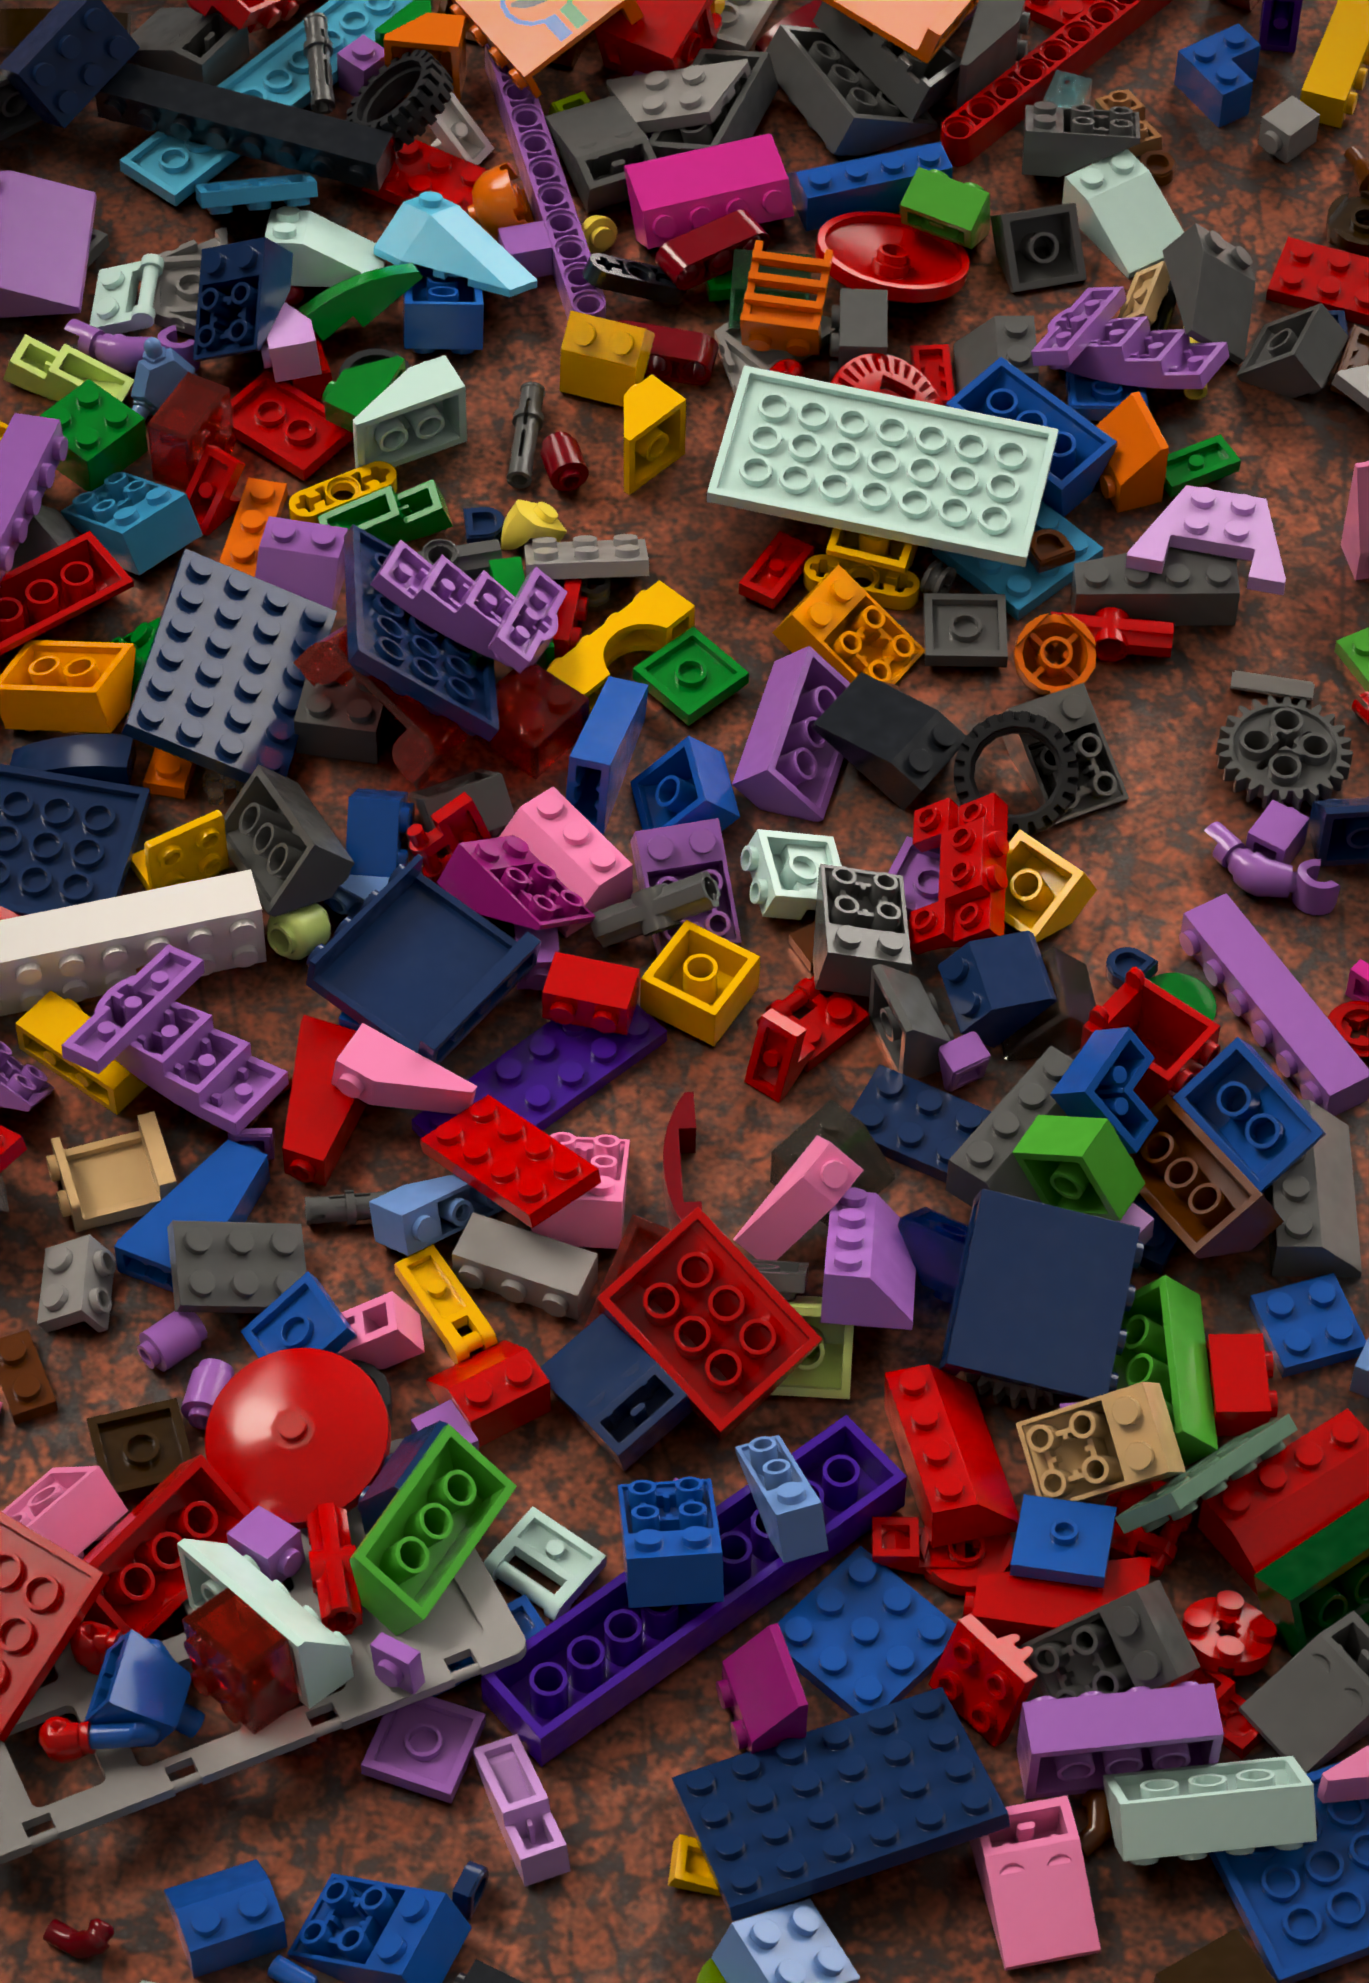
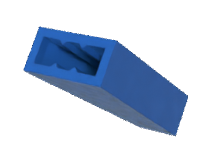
[566,676,649,834]
[114,1140,270,1292]

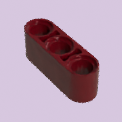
[655,209,771,290]
[617,320,719,385]

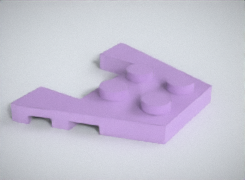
[1126,485,1286,595]

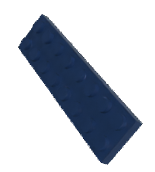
[840,1064,1181,1275]

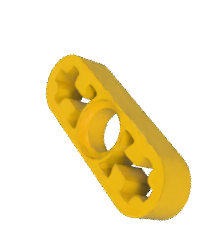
[289,461,397,524]
[803,554,920,610]

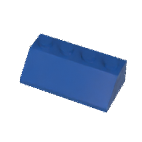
[787,142,953,231]
[946,357,1117,517]

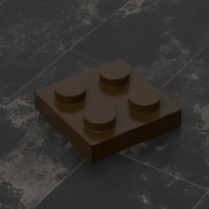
[86,1398,192,1501]

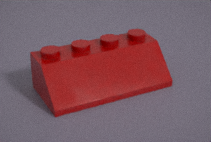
[0,531,134,655]
[884,1364,1020,1548]
[82,1454,251,1638]

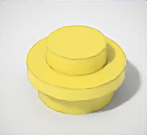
[581,215,617,253]

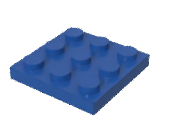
[777,1546,956,1717]

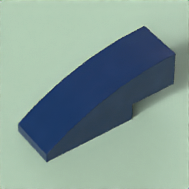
[10,734,136,785]

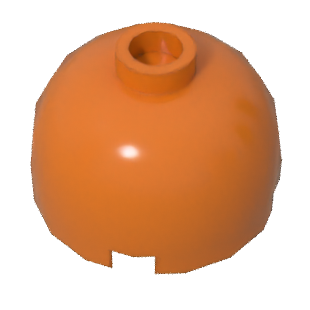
[467,162,535,240]
[1013,613,1096,696]

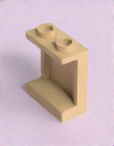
[46,1111,177,1233]

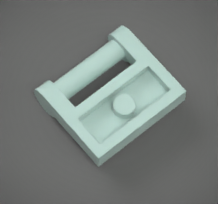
[89,253,164,335]
[484,1506,607,1621]

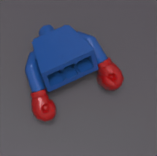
[39,1621,205,1764]

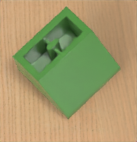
[900,166,991,249]

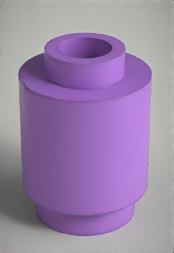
[137,1311,208,1372]
[181,1358,234,1430]

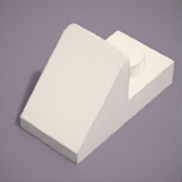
[428,92,494,165]

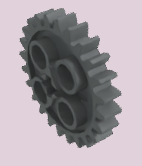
[1216,695,1353,811]

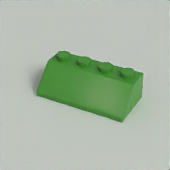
[1112,1275,1218,1467]
[349,1424,517,1636]

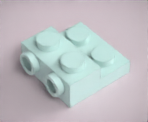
[741,829,842,920]

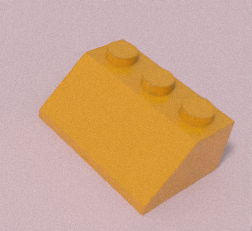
[0,640,136,734]

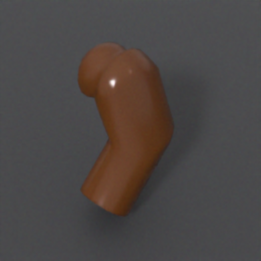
[1078,1789,1113,1860]

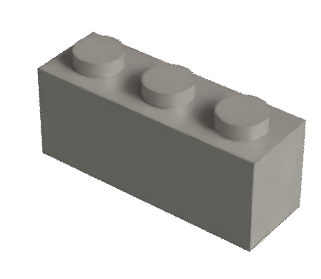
[452,1212,598,1321]

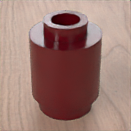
[540,432,589,491]

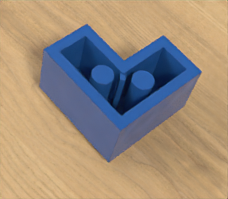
[1174,23,1261,128]
[346,788,415,877]
[1050,1027,1158,1154]

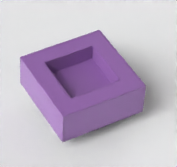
[370,1632,425,1695]

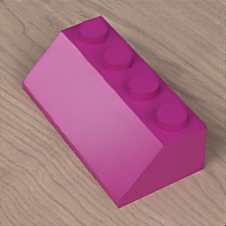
[624,133,794,249]

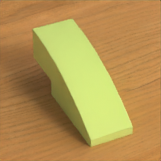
[3,334,134,403]

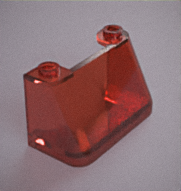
[293,624,468,790]

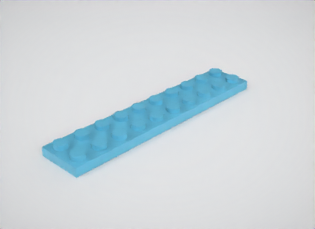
[120,0,432,207]

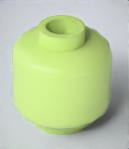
[267,903,331,960]

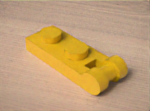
[394,1244,497,1364]

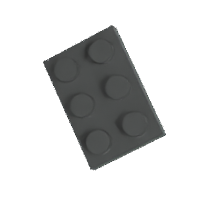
[167,1220,306,1313]

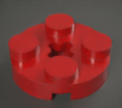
[919,1527,1013,1596]
[1181,1590,1277,1676]

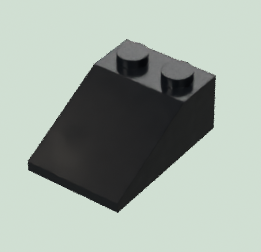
[811,672,966,811]

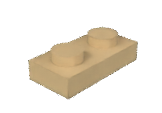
[1117,260,1170,326]

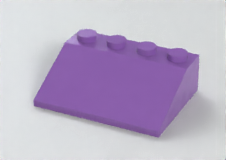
[0,170,97,318]

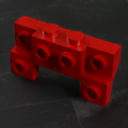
[187,0,309,33]
[909,793,1009,955]

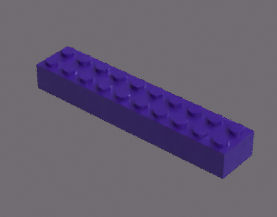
[481,1415,907,1767]

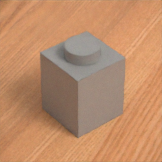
[1258,95,1320,163]

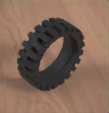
[345,49,454,152]
[954,711,1079,837]

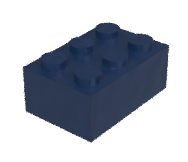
[0,0,140,128]

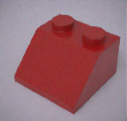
[426,1340,551,1447]

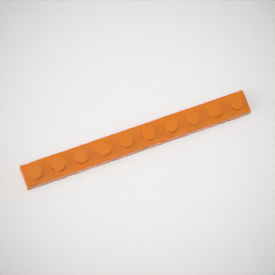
[143,477,288,799]

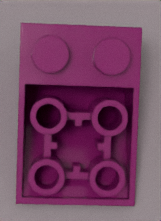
[437,835,595,930]

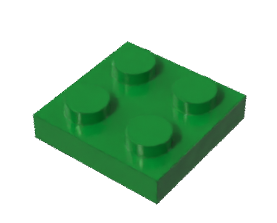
[633,626,749,726]

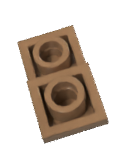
[1095,89,1162,157]

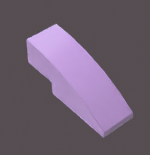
[472,1734,571,1887]

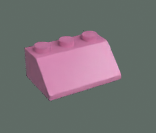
[499,786,633,938]
[2,1466,128,1559]

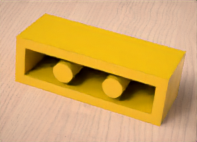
[15,990,148,1115]

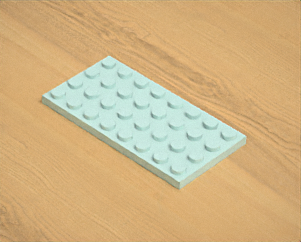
[707,365,1059,567]

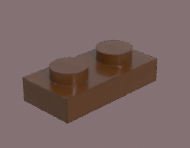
[0,1329,58,1425]

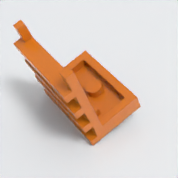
[740,240,833,357]

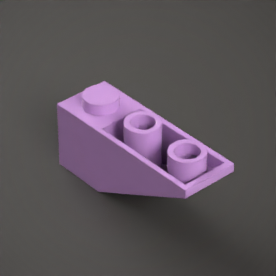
[261,302,322,383]

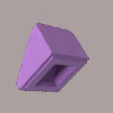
[938,1031,991,1092]
[228,1128,275,1159]

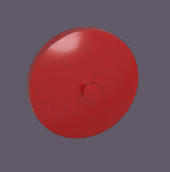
[815,211,970,303]
[205,1348,391,1529]

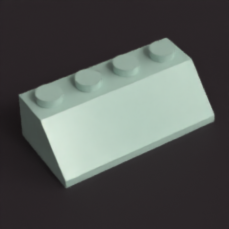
[177,1538,354,1709]
[1103,1756,1317,1865]

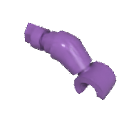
[64,319,201,374]
[1204,822,1340,915]

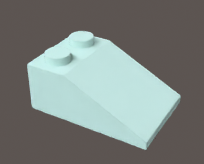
[1062,149,1184,279]
[265,206,386,287]
[353,355,467,468]

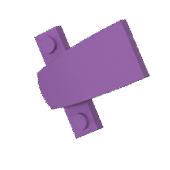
[1031,286,1229,389]
[370,539,568,673]
[61,944,289,1136]

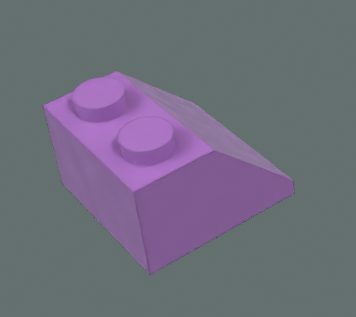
[255,516,348,610]

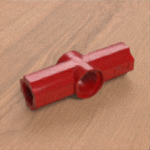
[1051,607,1174,662]
[306,1503,363,1635]

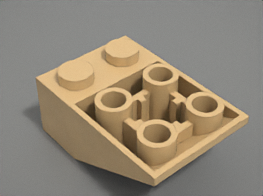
[1016,1382,1186,1502]

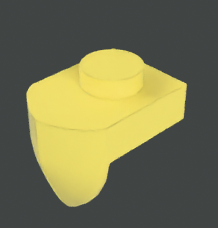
[501,499,567,550]

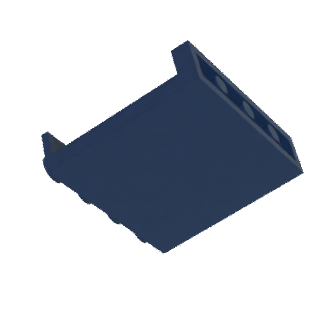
[306,854,541,1065]
[939,1188,1144,1401]

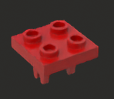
[928,1613,1038,1747]

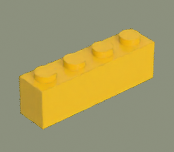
[1300,0,1369,128]

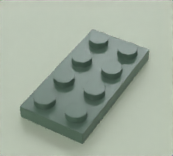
[1115,1414,1298,1534]

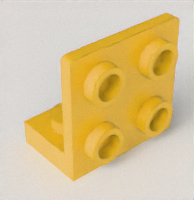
[130,810,229,890]

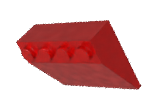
[596,1207,823,1441]
[1198,1408,1369,1596]

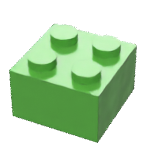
[1012,1115,1145,1221]

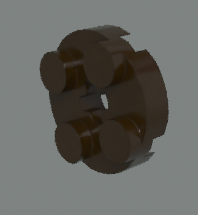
[1326,191,1369,257]

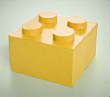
[640,920,760,1046]

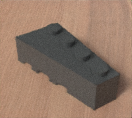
[813,1,962,121]
[1070,547,1240,626]

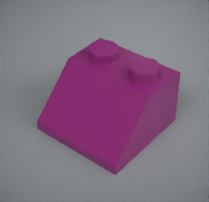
[716,1623,808,1753]

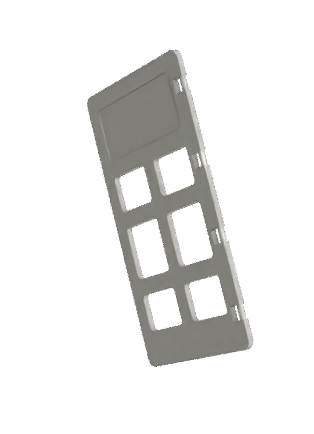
[0,1438,527,1865]

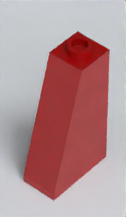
[282,1014,367,1186]
[963,1557,1151,1646]

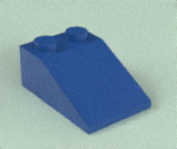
[403,266,484,354]
[1173,1037,1326,1193]

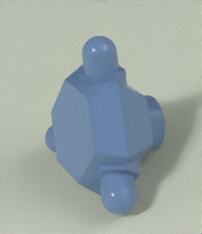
[131,337,210,420]

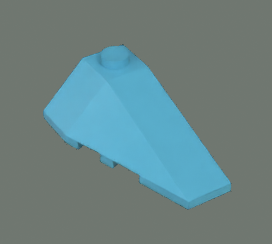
[373,191,538,297]

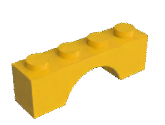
[545,580,695,723]

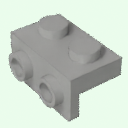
[37,1234,116,1333]

